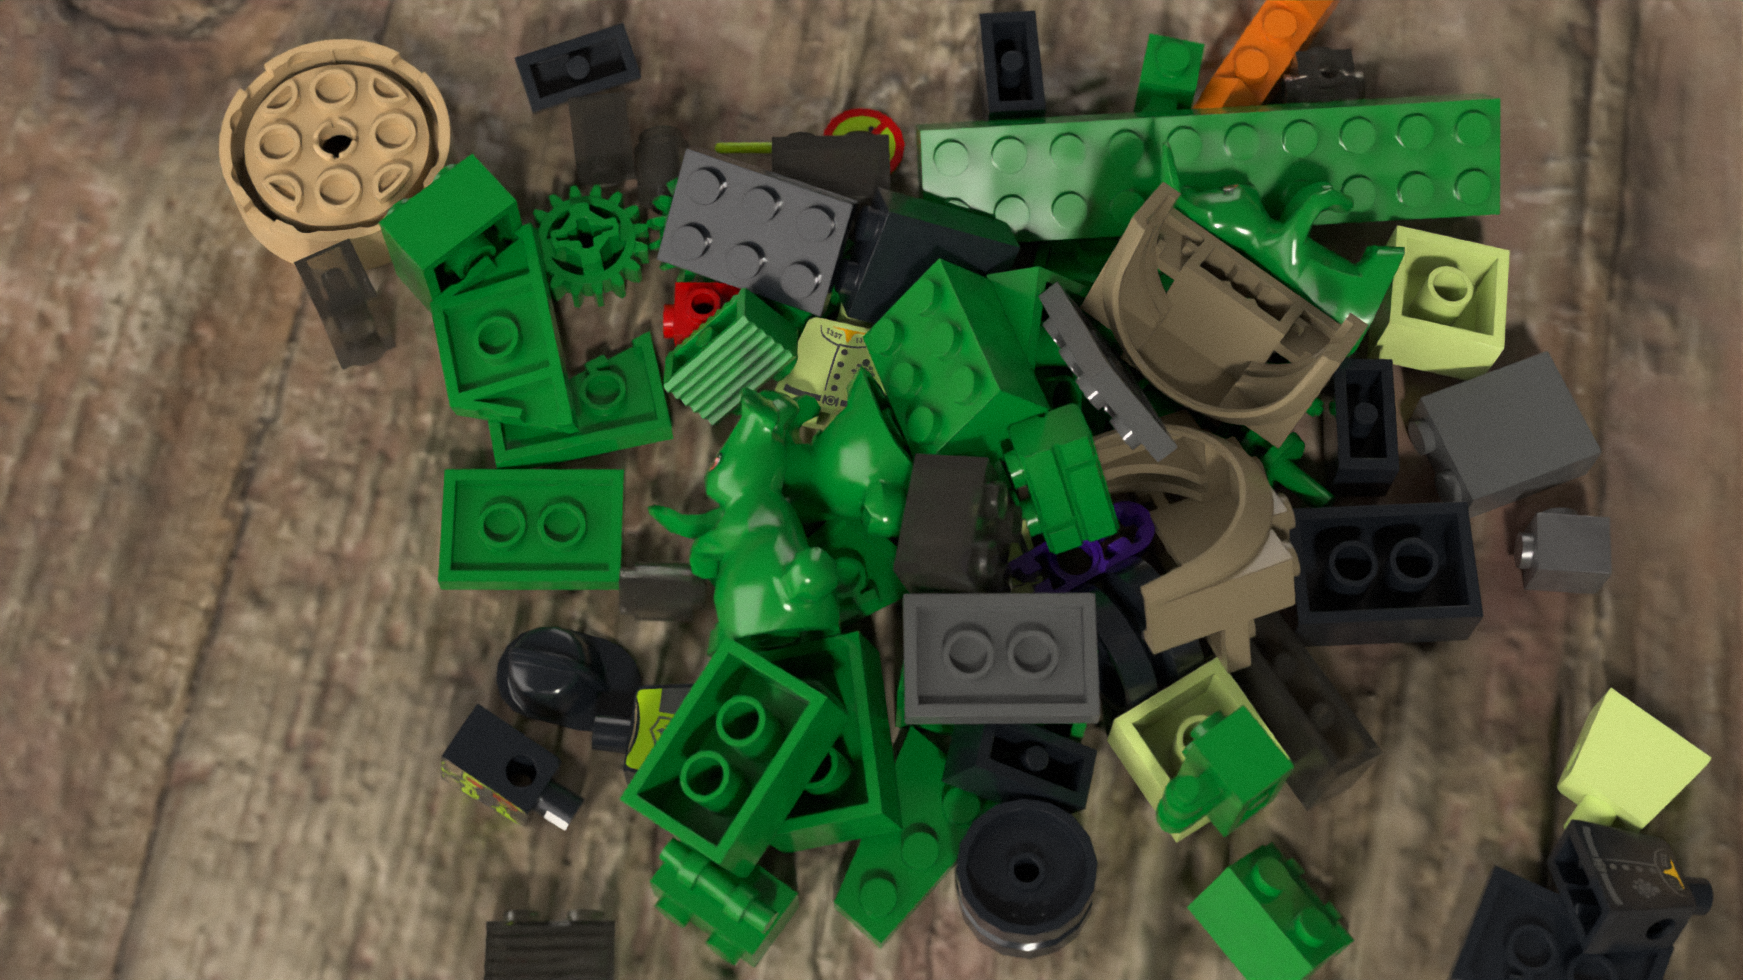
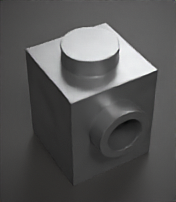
[1514,508,1612,594]

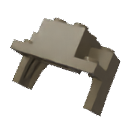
[1080,182,1368,449]
[1092,408,1300,673]

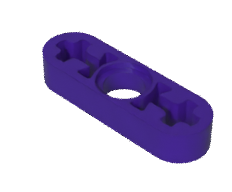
[993,501,1155,594]

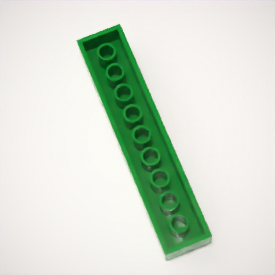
[915,93,1500,242]

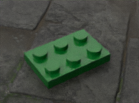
[438,469,626,590]

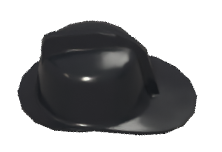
[496,626,641,732]

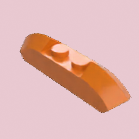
[1192,0,1340,109]

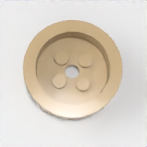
[219,39,460,273]

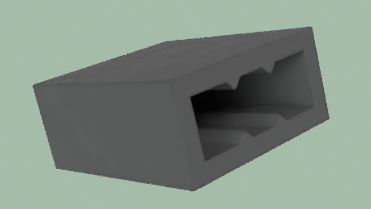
[1408,351,1602,518]

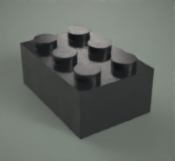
[1283,501,1484,648]

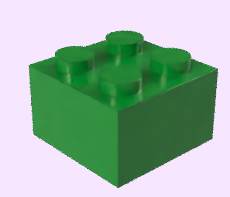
[378,154,522,314]

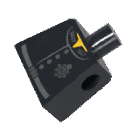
[1546,819,1713,954]

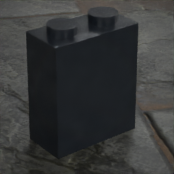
[834,187,1020,324]

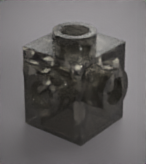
[1280,46,1365,104]

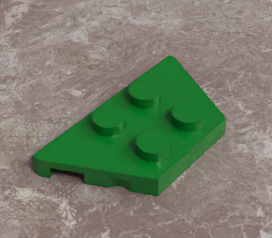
[430,223,580,434]

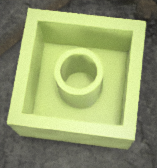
[1367,225,1510,380]
[1107,657,1290,843]

